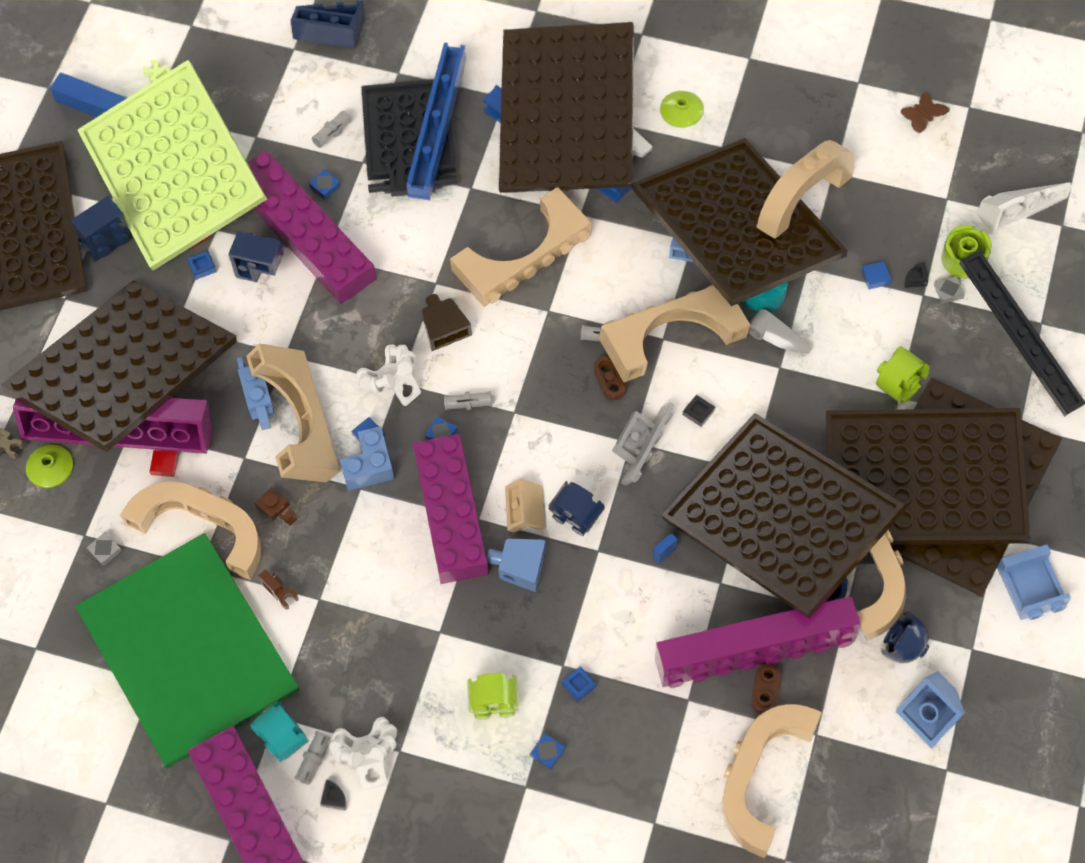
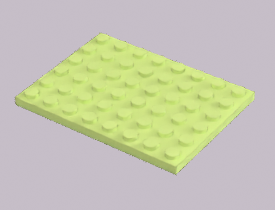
[78,60,267,271]

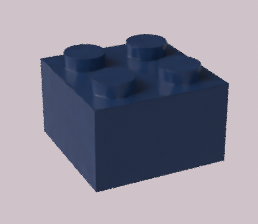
[70,196,132,262]

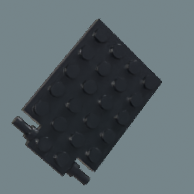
[361,79,457,197]

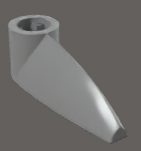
[748,309,812,353]

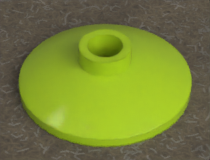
[660,91,704,128]
[26,444,73,488]

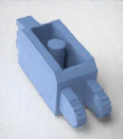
[237,357,275,431]

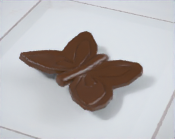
[900,92,950,133]

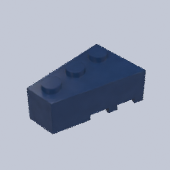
[290,1,365,48]

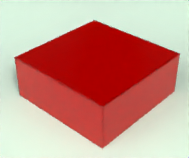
[149,450,178,477]

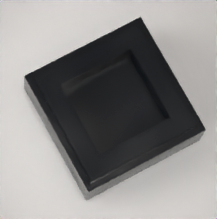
[682,394,716,427]

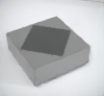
[934,276,964,304]
[86,532,122,566]

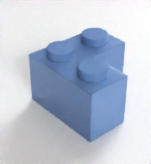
[340,426,394,491]

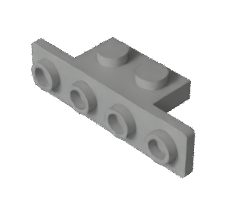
[612,402,675,486]

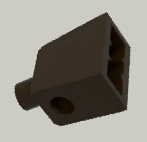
[422,294,472,351]

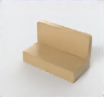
[505,478,545,533]

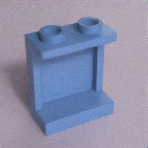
[997,545,1071,620]

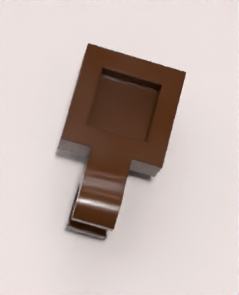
[255,487,297,526]
[258,569,299,610]

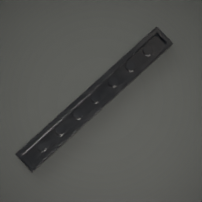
[959,250,1085,417]

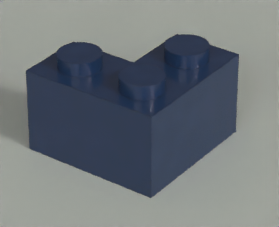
[228,231,284,283]

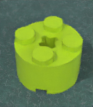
[941,225,992,279]
[876,346,930,403]
[467,673,519,719]

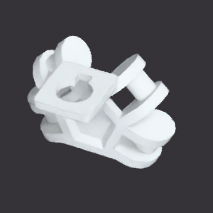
[356,344,421,406]
[329,717,397,789]

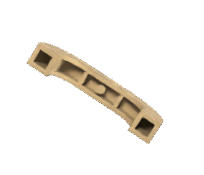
[757,140,855,238]
[120,481,261,580]
[857,530,906,641]
[722,704,822,858]

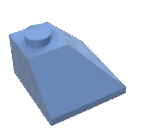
[895,671,965,748]

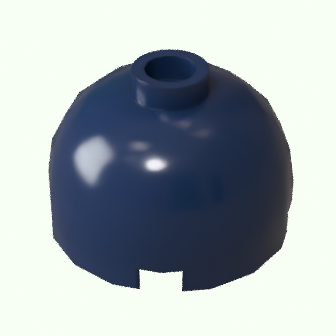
[881,612,929,663]

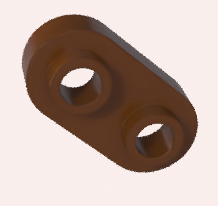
[594,356,626,400]
[751,664,781,714]

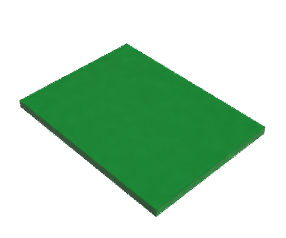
[75,533,300,769]

